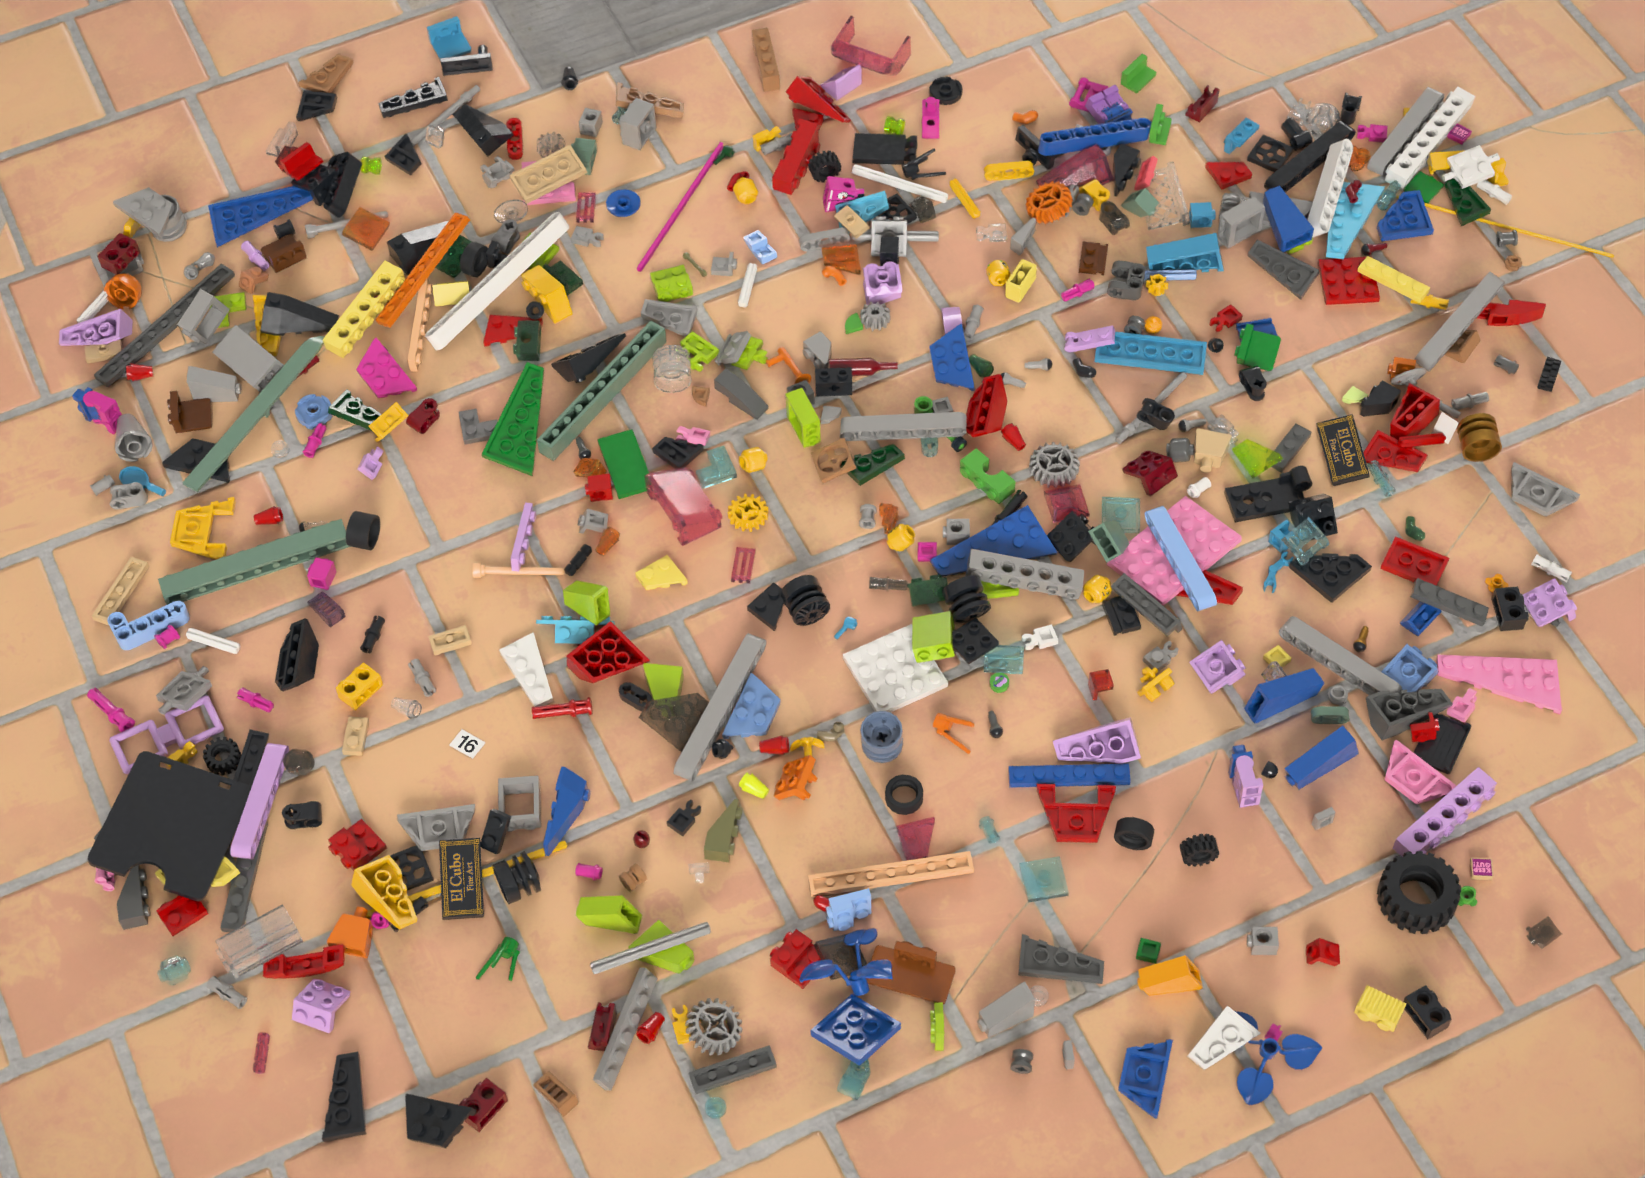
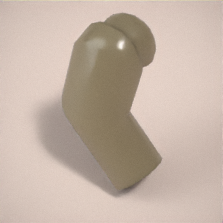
[817,722,845,742]

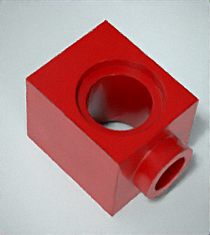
[585,474,613,502]

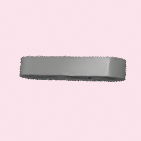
[799,227,850,251]

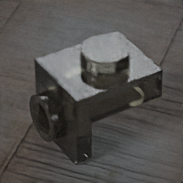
[909,196,936,223]
[1526,916,1562,949]

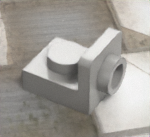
[711,252,737,276]
[578,509,608,534]

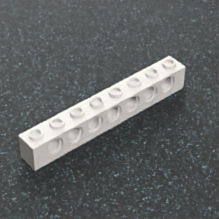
[1385,87,1475,191]

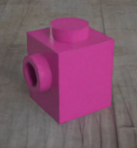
[307,558,337,590]

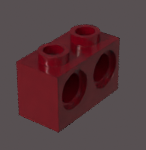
[97,233,140,275]
[459,1077,508,1132]

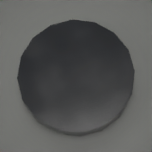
[929,76,963,105]

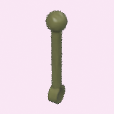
[683,252,707,277]

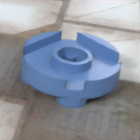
[295,394,333,429]

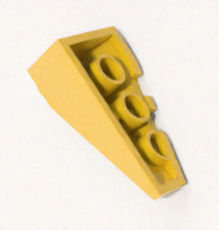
[351,855,417,930]

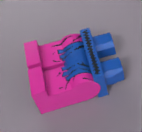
[72,387,122,434]

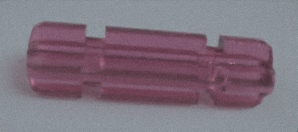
[253,1032,270,1074]

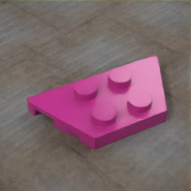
[356,337,417,398]

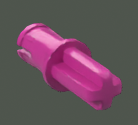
[1061,278,1095,302]
[303,423,327,458]
[237,687,274,712]

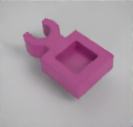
[1357,124,1388,143]

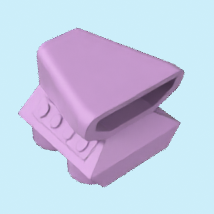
[863,262,902,305]

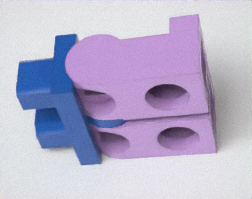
[1228,745,1263,808]

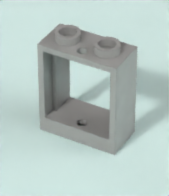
[1217,196,1265,248]
[177,289,230,345]
[498,775,541,832]

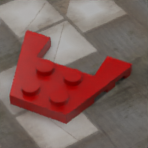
[1037,784,1116,843]

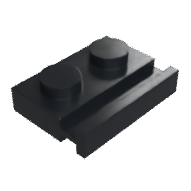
[1102,596,1141,636]

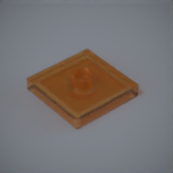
[342,207,390,251]

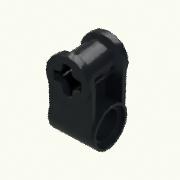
[1340,93,1362,125]
[1239,366,1267,401]
[1136,398,1175,430]
[282,801,322,829]

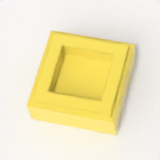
[1263,645,1291,671]

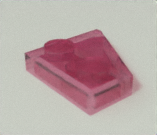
[896,817,935,861]

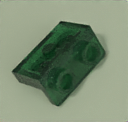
[543,260,583,295]

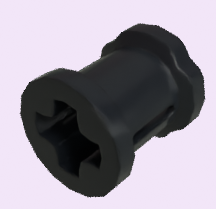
[273,219,295,239]

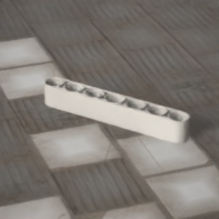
[1308,139,1353,238]

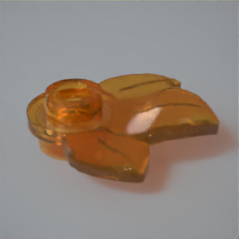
[1348,146,1371,171]

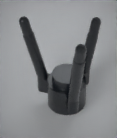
[902,148,946,180]

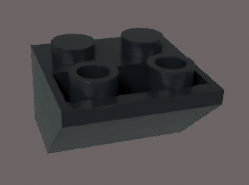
[1288,493,1338,542]

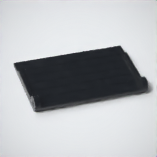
[1414,714,1472,774]

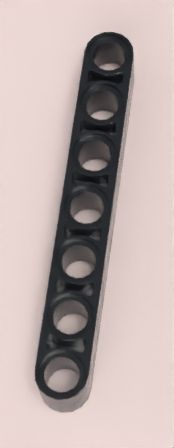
[1264,121,1356,193]

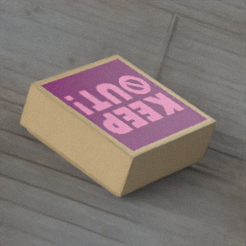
[1470,858,1493,880]

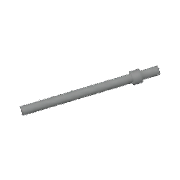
[410,85,480,147]
[1115,372,1187,444]

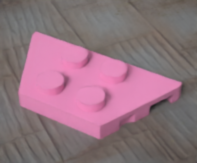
[1385,740,1456,805]

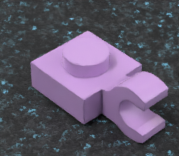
[357,446,383,480]

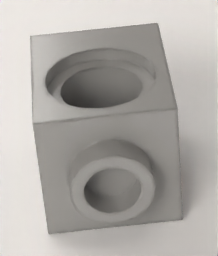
[579,108,603,137]
[943,519,970,545]
[1247,927,1279,955]

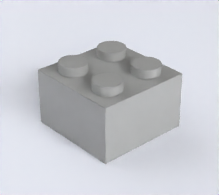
[619,98,657,150]

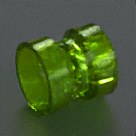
[884,116,905,135]
[360,156,382,175]

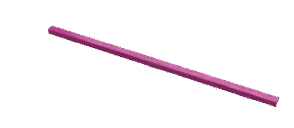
[637,142,724,272]

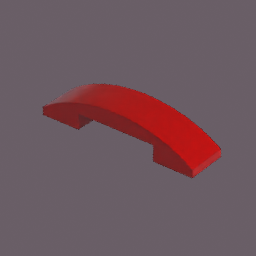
[263,944,345,979]

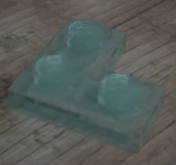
[696,446,737,489]

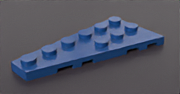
[208,186,313,247]
[930,505,1058,577]

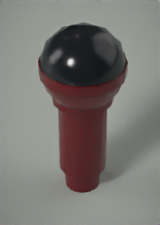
[1361,243,1387,256]

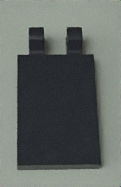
[852,133,918,165]

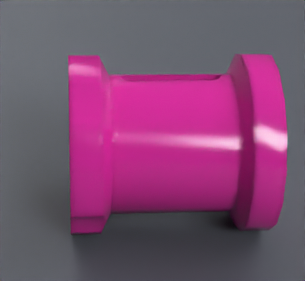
[154,625,180,649]

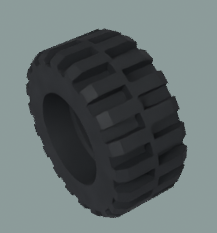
[1377,851,1461,934]

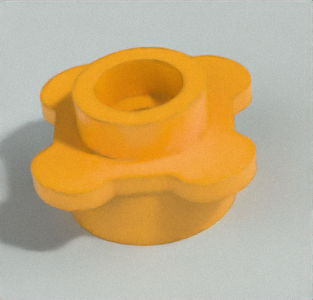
[1485,574,1509,593]

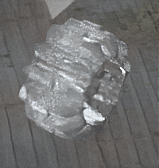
[537,132,565,158]

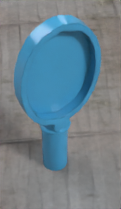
[119,466,166,496]

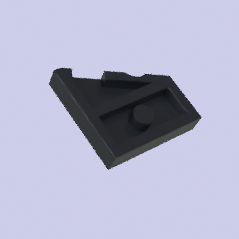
[384,134,422,176]
[747,582,785,631]

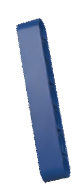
[1038,118,1152,156]

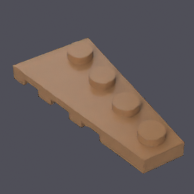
[616,82,684,118]

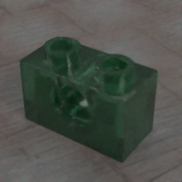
[513,320,542,361]

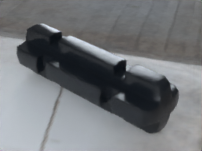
[564,544,592,576]

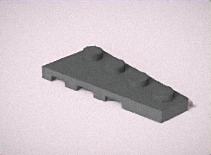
[1248,240,1319,300]
[1018,934,1104,984]

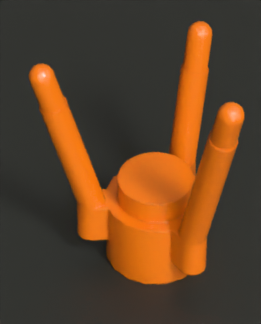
[933,712,974,754]

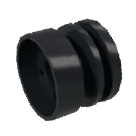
[781,575,830,626]
[942,575,991,623]
[492,851,541,905]

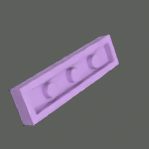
[511,502,536,572]

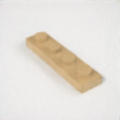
[92,557,149,625]

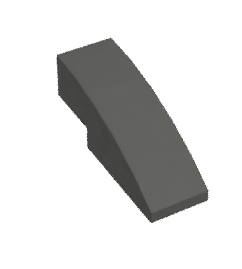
[714,369,769,420]

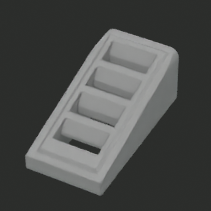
[1010,217,1036,255]

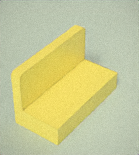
[433,280,470,306]

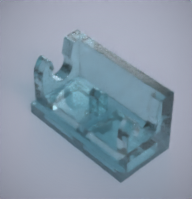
[984,645,1024,674]

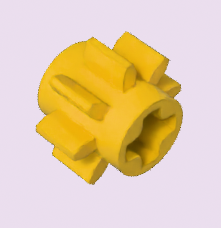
[1146,274,1169,296]

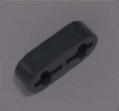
[619,682,653,711]

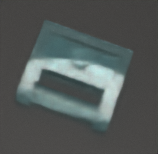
[1281,517,1329,566]

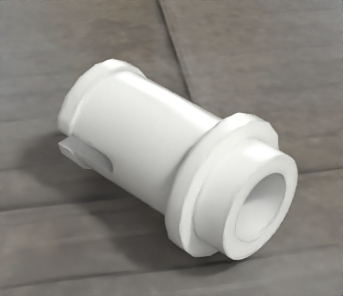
[1187,477,1211,498]

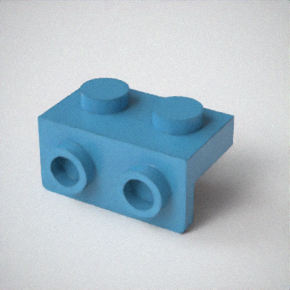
[1224,118,1260,154]

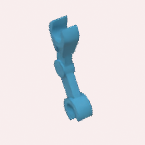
[1263,552,1294,593]

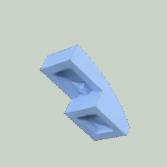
[743,230,777,265]

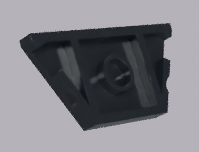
[162,438,230,483]
[405,1094,476,1149]

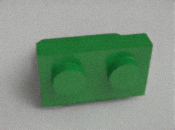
[1234,324,1281,371]

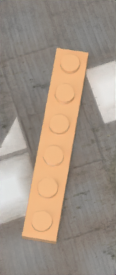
[408,278,433,371]

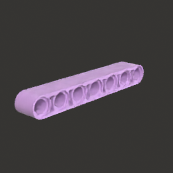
[231,743,289,859]

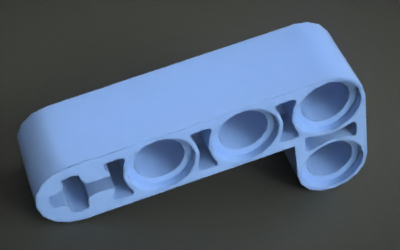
[107,601,190,650]

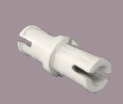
[1477,180,1512,205]
[1531,554,1572,583]

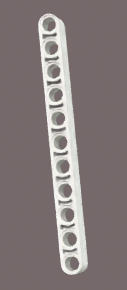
[425,212,569,350]

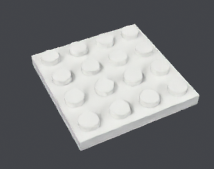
[843,624,948,713]

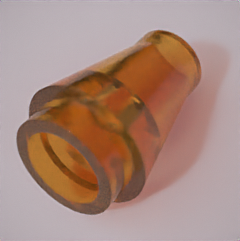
[595,527,620,556]

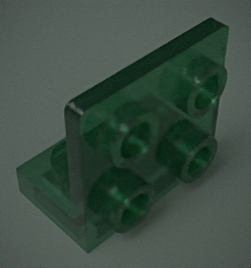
[435,235,472,278]

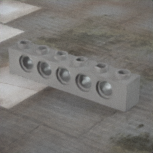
[966,549,1084,599]

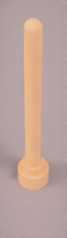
[473,563,565,578]

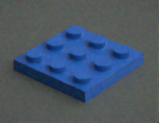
[811,994,901,1066]

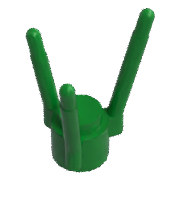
[476,937,520,981]

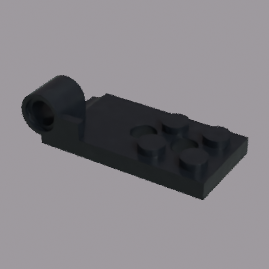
[1224,466,1313,523]

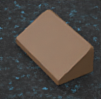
[1445,330,1480,363]

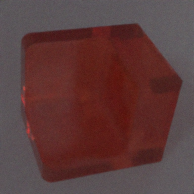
[1088,669,1114,700]

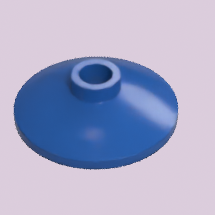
[606,189,641,217]

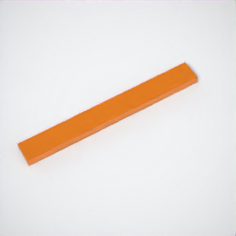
[375,212,470,328]

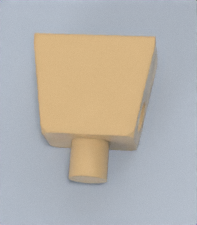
[1194,428,1232,473]

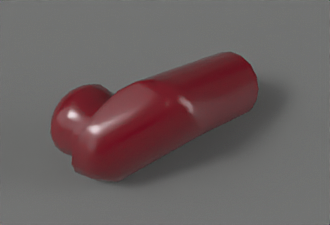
[1345,180,1362,203]

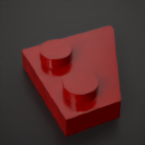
[1205,162,1252,190]

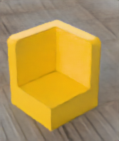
[1488,158,1509,186]

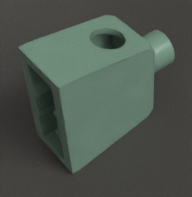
[1088,520,1129,563]

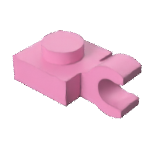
[676,426,710,446]
[1447,688,1477,723]

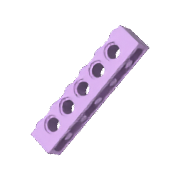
[1393,767,1497,857]

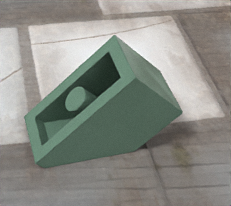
[1120,188,1159,218]

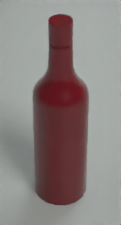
[829,358,898,376]

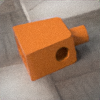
[327,907,373,959]

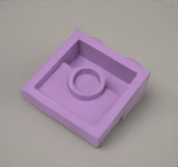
[1189,640,1246,694]

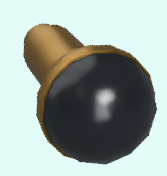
[1353,626,1369,652]

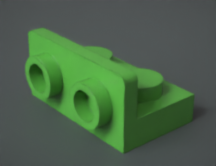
[1149,104,1172,145]

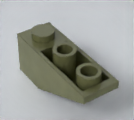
[704,799,743,862]

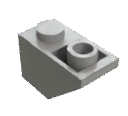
[803,331,832,369]

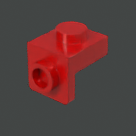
[1410,712,1439,742]
[1306,938,1340,966]

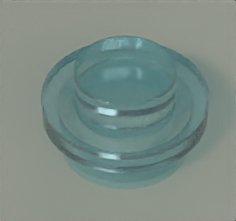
[705,1097,727,1119]

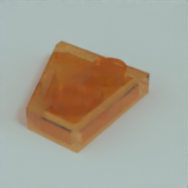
[822,244,861,275]

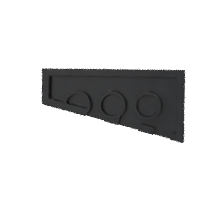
[322,1052,366,1142]

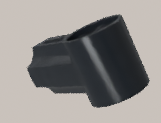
[1281,118,1312,151]

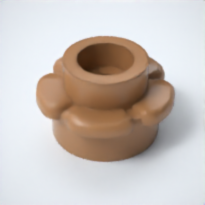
[1505,255,1523,271]

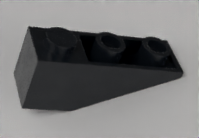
[1113,144,1141,197]

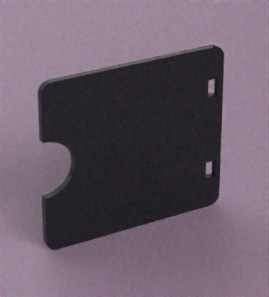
[88,751,251,901]

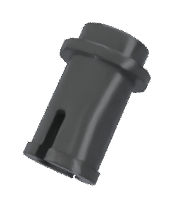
[1494,355,1519,374]

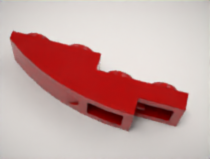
[1477,299,1546,326]

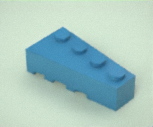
[1146,233,1224,272]

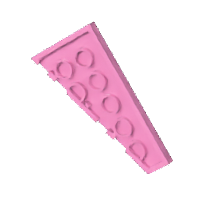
[1436,655,1562,714]

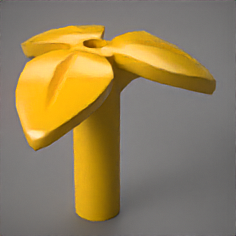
[790,737,825,770]

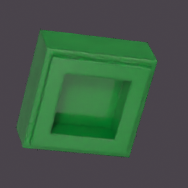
[1136,938,1161,964]

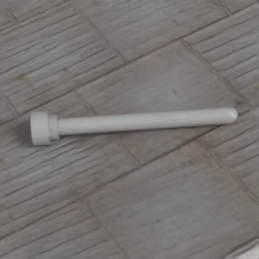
[305,211,388,239]

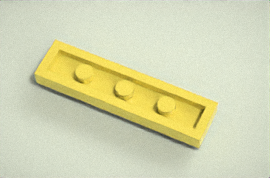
[1358,256,1430,303]

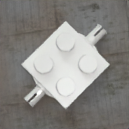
[1442,145,1500,189]

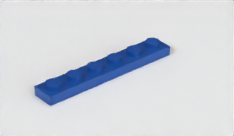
[1008,764,1131,788]

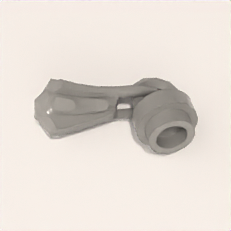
[183,252,215,280]

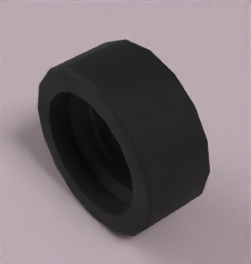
[460,242,488,277]
[885,774,923,815]
[1114,817,1155,850]

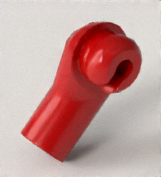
[813,895,829,913]

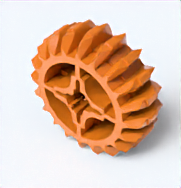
[1025,181,1073,224]

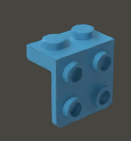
[427,16,471,61]

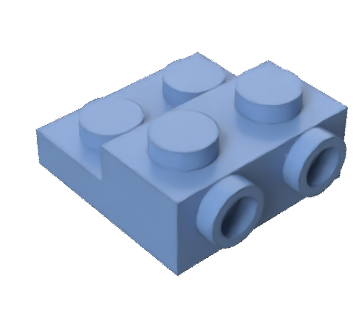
[1381,644,1438,692]

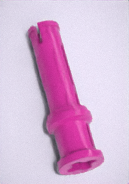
[87,688,135,732]

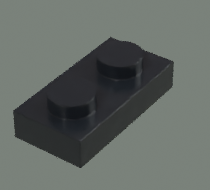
[480,809,511,855]

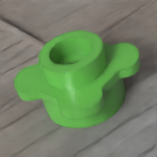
[1458,886,1477,906]

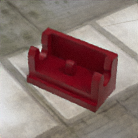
[1185,85,1220,123]
[588,1002,617,1051]

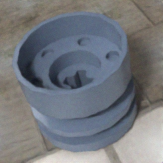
[860,711,903,763]

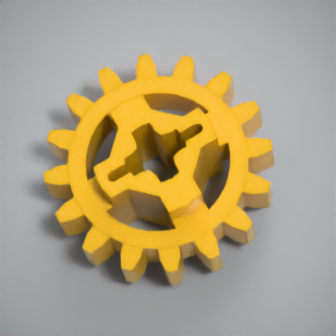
[727,494,768,532]

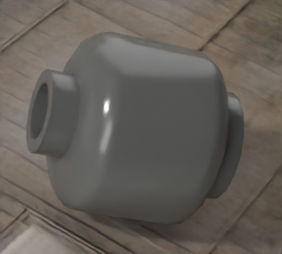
[1166,438,1195,462]

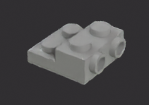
[871,216,907,257]

